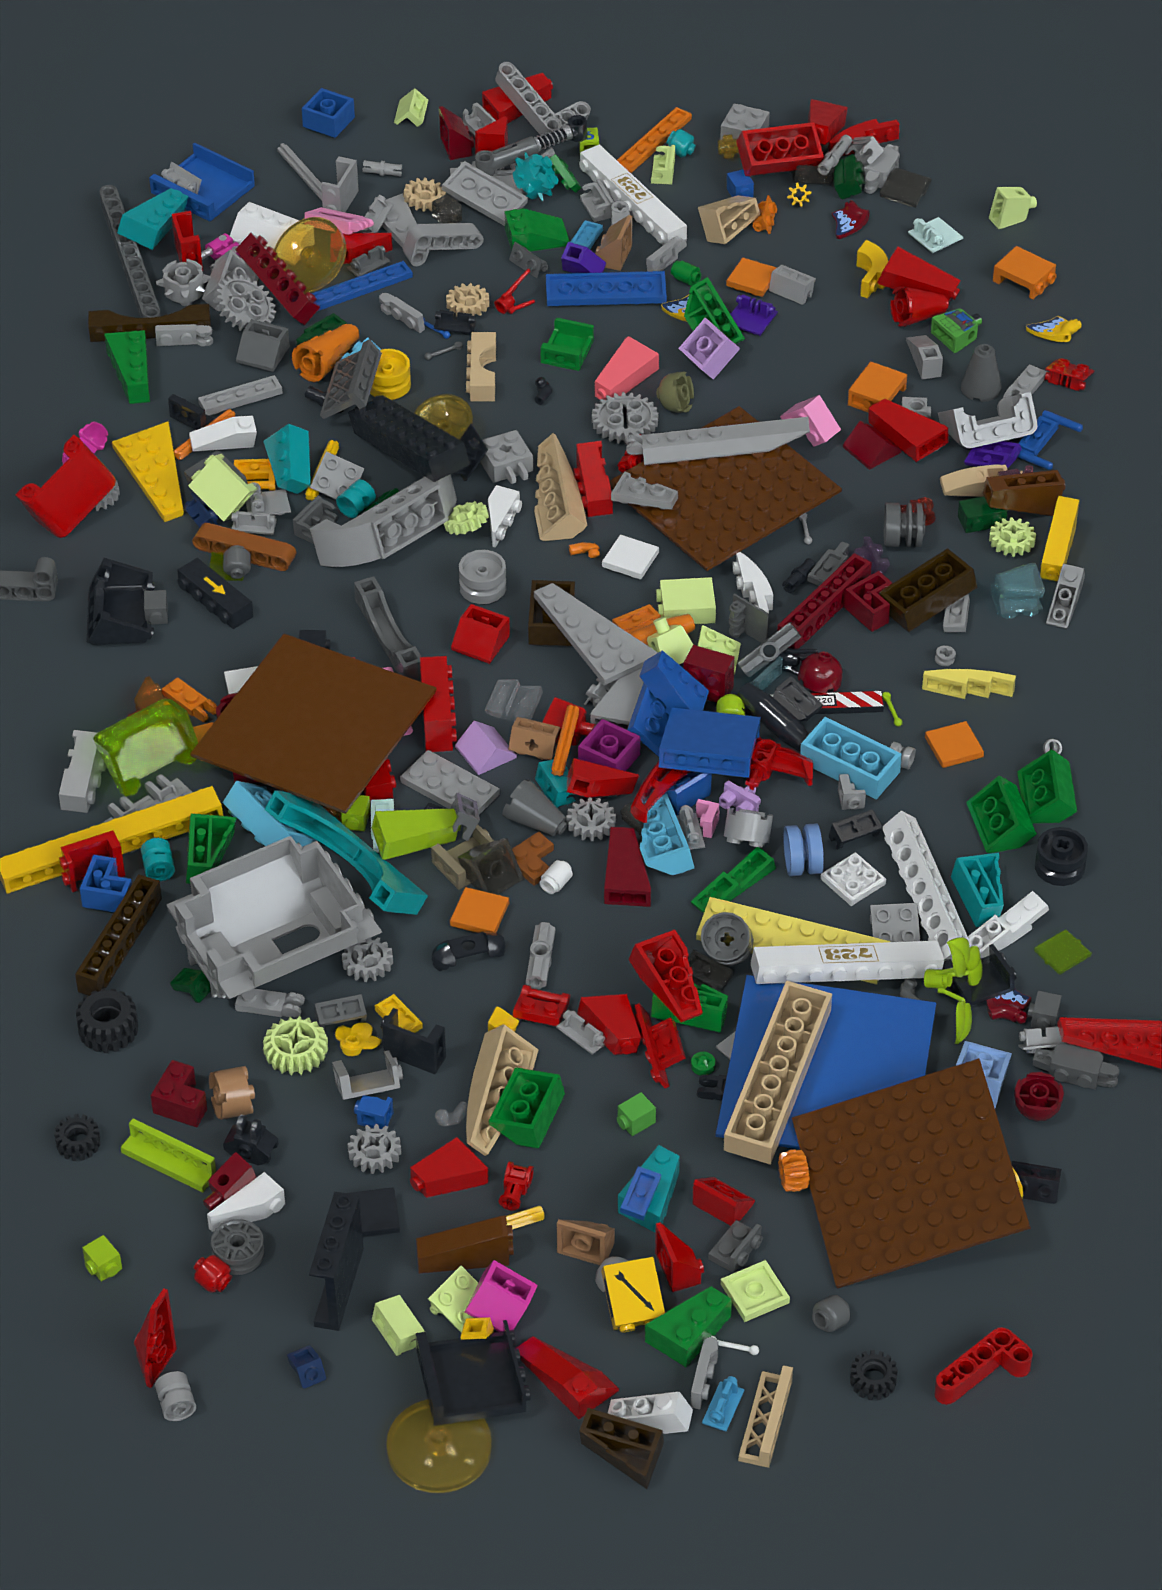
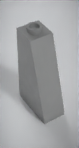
[591,668,644,730]

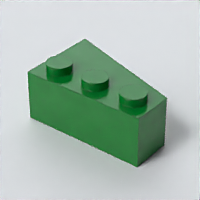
[645,1286,732,1368]

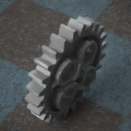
[213,274,276,331]
[592,392,658,444]

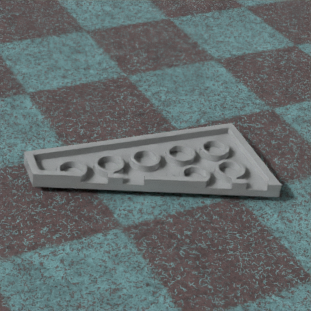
[534,583,658,685]

